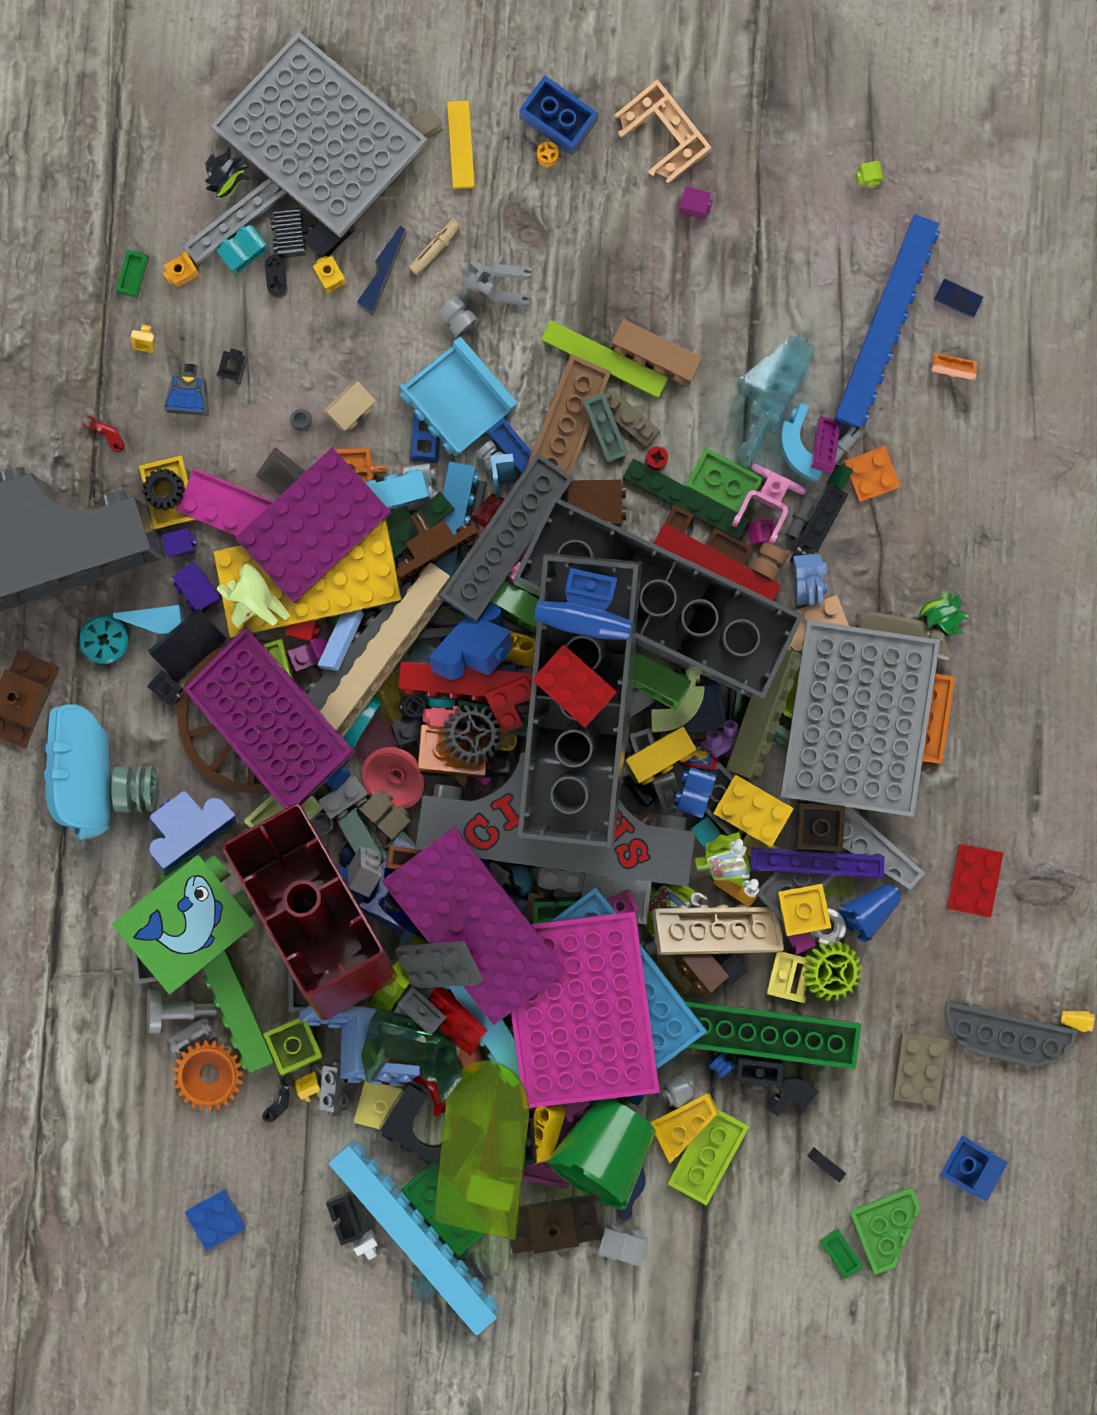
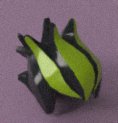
[205,147,250,199]

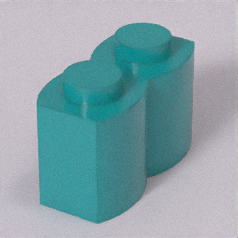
[217,224,269,275]

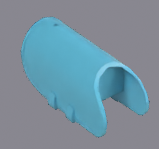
[43,704,111,840]

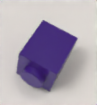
[162,529,198,559]

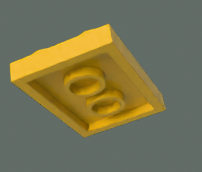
[139,455,196,530]
[713,775,794,847]

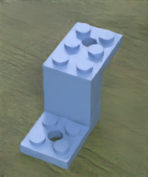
[299,1006,420,1087]

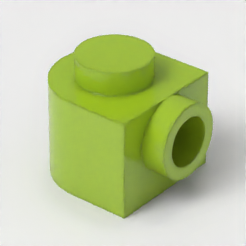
[855,161,884,188]

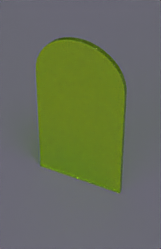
[434,1060,529,1240]

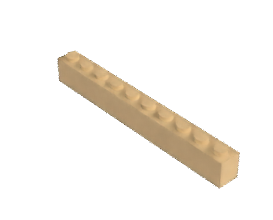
[320,562,451,737]

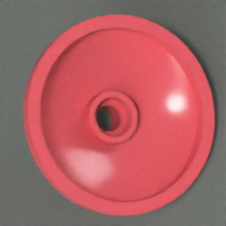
[362,747,426,809]

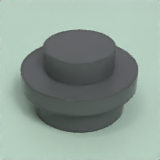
[290,409,312,431]

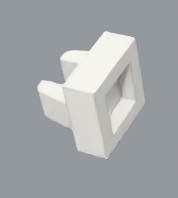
[353,1229,378,1260]

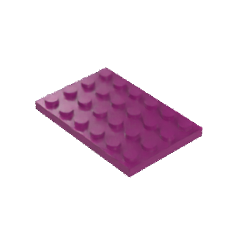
[235,447,392,603]

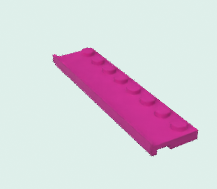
[176,468,274,536]

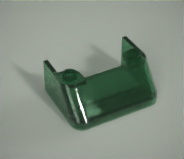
[361,1009,463,1100]

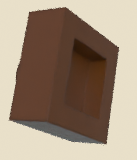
[665,505,694,533]

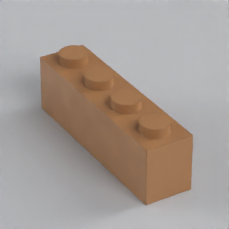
[611,319,702,385]

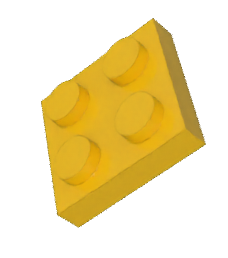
[778,884,831,937]

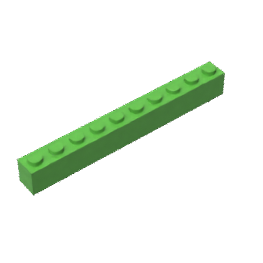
[490,579,691,710]
[159,860,275,1073]

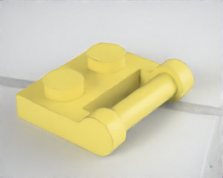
[766,951,810,1003]

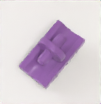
[701,719,739,758]

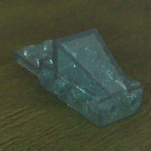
[737,335,815,470]

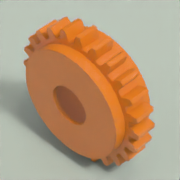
[172,1039,244,1111]

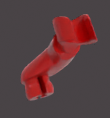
[82,416,124,452]
[414,1069,448,1117]

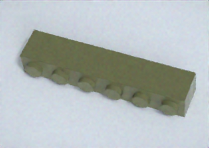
[726,649,802,780]

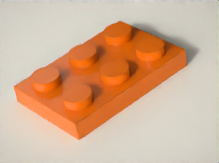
[417,725,488,778]

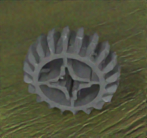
[441,705,502,766]

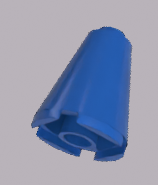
[839,884,901,943]

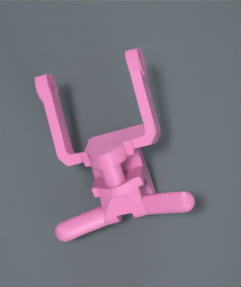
[731,464,807,544]

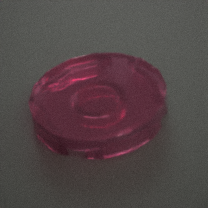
[355,718,395,761]

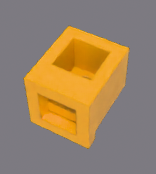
[163,251,200,288]

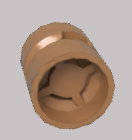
[750,542,789,582]

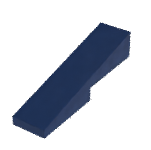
[357,226,406,316]

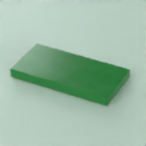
[400,1162,493,1257]

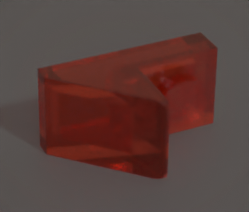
[471,493,505,527]

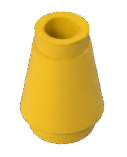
[1061,1011,1095,1033]

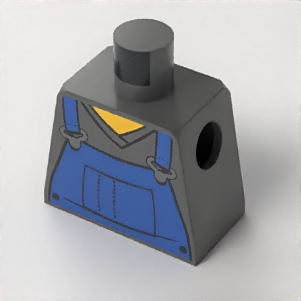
[164,364,209,416]

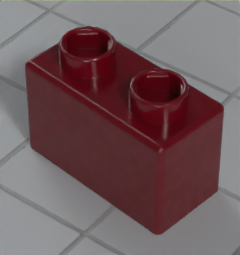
[222,803,397,1021]

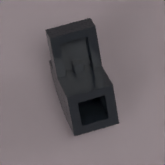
[768,1076,819,1117]

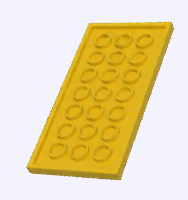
[214,519,403,638]

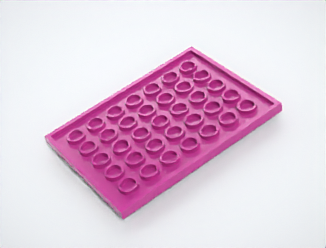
[511,911,660,1109]

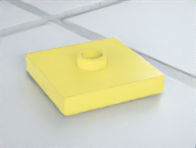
[354,1081,403,1129]

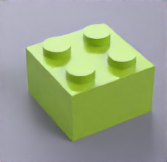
[263,1018,323,1076]

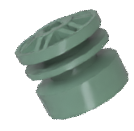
[112,766,159,812]

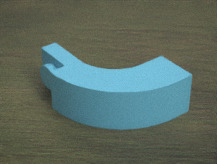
[780,403,822,483]

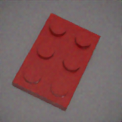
[532,644,617,727]
[946,844,1004,918]
[428,987,488,1056]

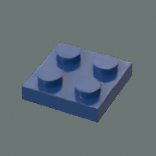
[185,1189,246,1251]

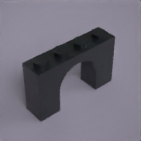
[379,1082,484,1177]

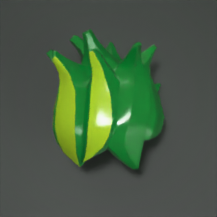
[919,590,970,637]

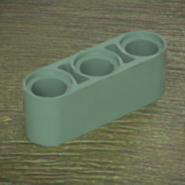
[338,808,387,867]

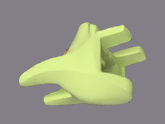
[217,564,290,628]

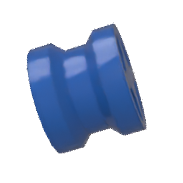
[707,1052,736,1079]

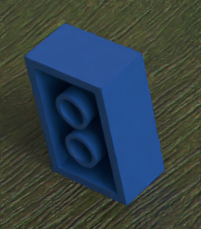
[519,75,598,156]

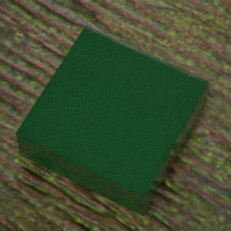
[827,465,853,489]

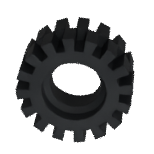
[142,468,185,510]

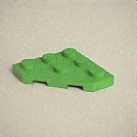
[849,1186,921,1275]

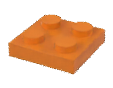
[843,446,901,503]

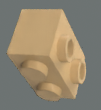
[322,381,376,431]

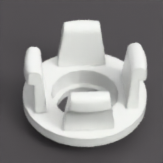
[811,908,846,945]

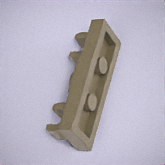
[605,388,660,448]

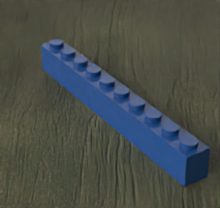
[834,214,940,430]

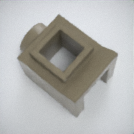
[410,105,443,139]

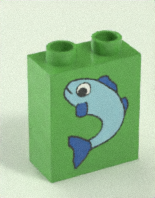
[112,855,256,995]

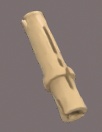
[408,218,462,276]

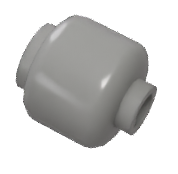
[661,1075,696,1108]

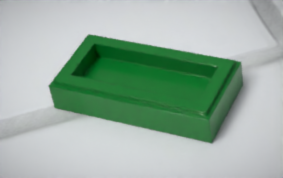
[116,250,149,298]
[819,1228,863,1279]

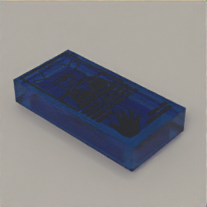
[934,278,984,318]

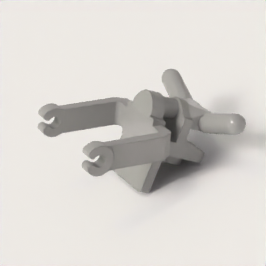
[459,256,532,307]

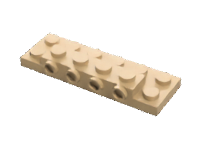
[652,905,784,955]

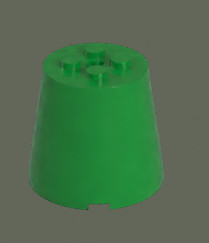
[547,1099,656,1210]

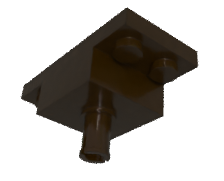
[505,1194,600,1254]

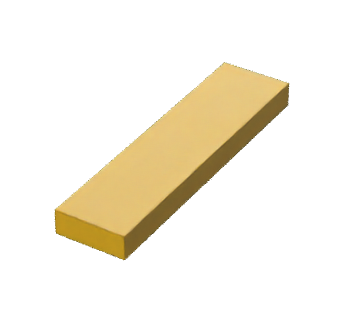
[447,100,475,190]

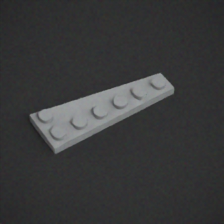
[796,801,925,890]

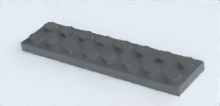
[438,453,573,622]

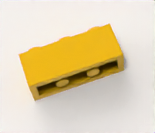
[624,727,697,785]

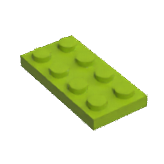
[667,1109,749,1206]

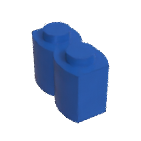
[673,767,716,818]

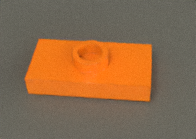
[932,353,977,380]

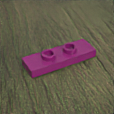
[811,416,841,474]

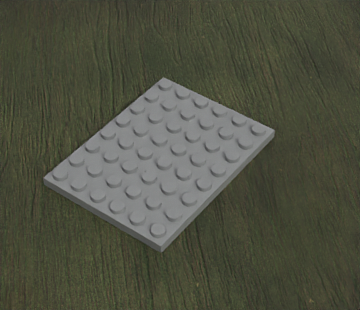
[210,32,428,238]
[780,620,940,817]

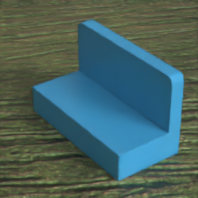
[491,453,516,499]

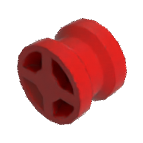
[646,446,668,470]

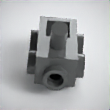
[313,1060,350,1116]

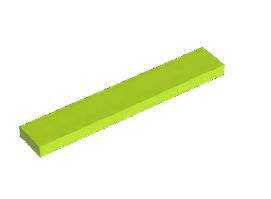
[541,320,668,399]

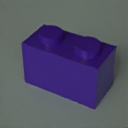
[172,561,222,613]

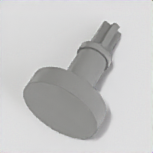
[147,988,216,1033]

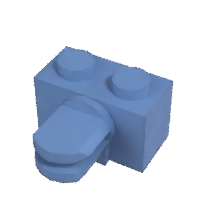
[793,554,827,605]

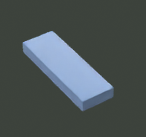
[318,610,364,671]

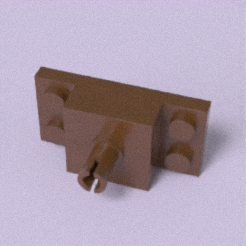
[396,511,479,582]
[0,650,60,748]

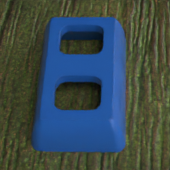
[409,414,440,463]

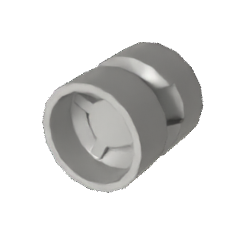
[437,296,478,338]

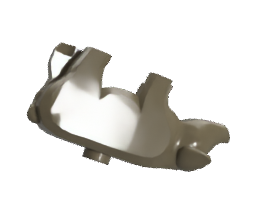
[855,611,955,661]

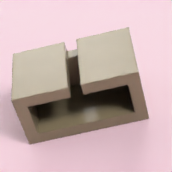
[360,790,410,840]

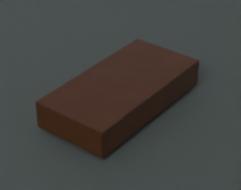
[706,527,753,565]

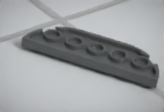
[945,1001,1078,1066]

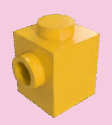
[313,256,346,294]

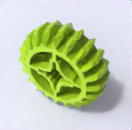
[802,941,863,1001]

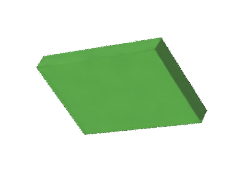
[685,448,764,517]

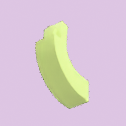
[651,669,704,733]

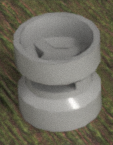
[475,440,503,471]

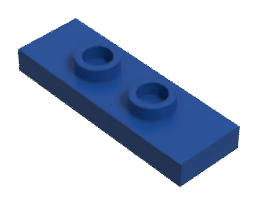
[486,417,531,475]

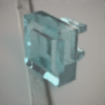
[410,1274,438,1303]

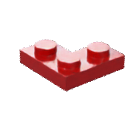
[485,675,531,734]

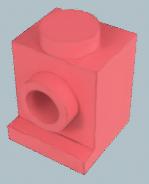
[423,706,458,729]

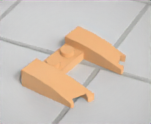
[615,79,712,183]

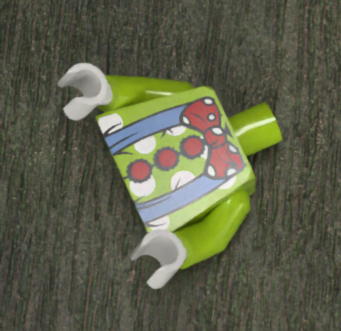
[695,832,759,897]
[644,884,707,943]

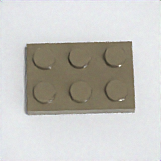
[893,1032,947,1106]

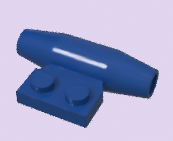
[534,568,632,640]

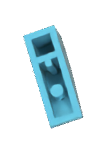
[113,605,184,636]

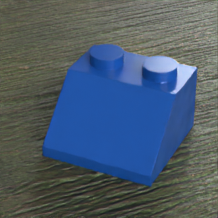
[940,1136,1008,1201]

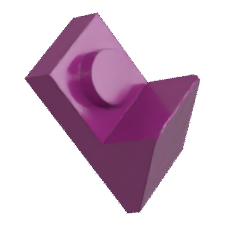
[286,638,329,673]

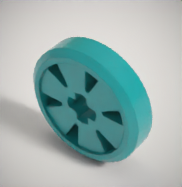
[79,616,129,664]

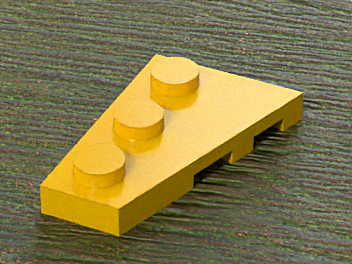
[650,1093,719,1163]

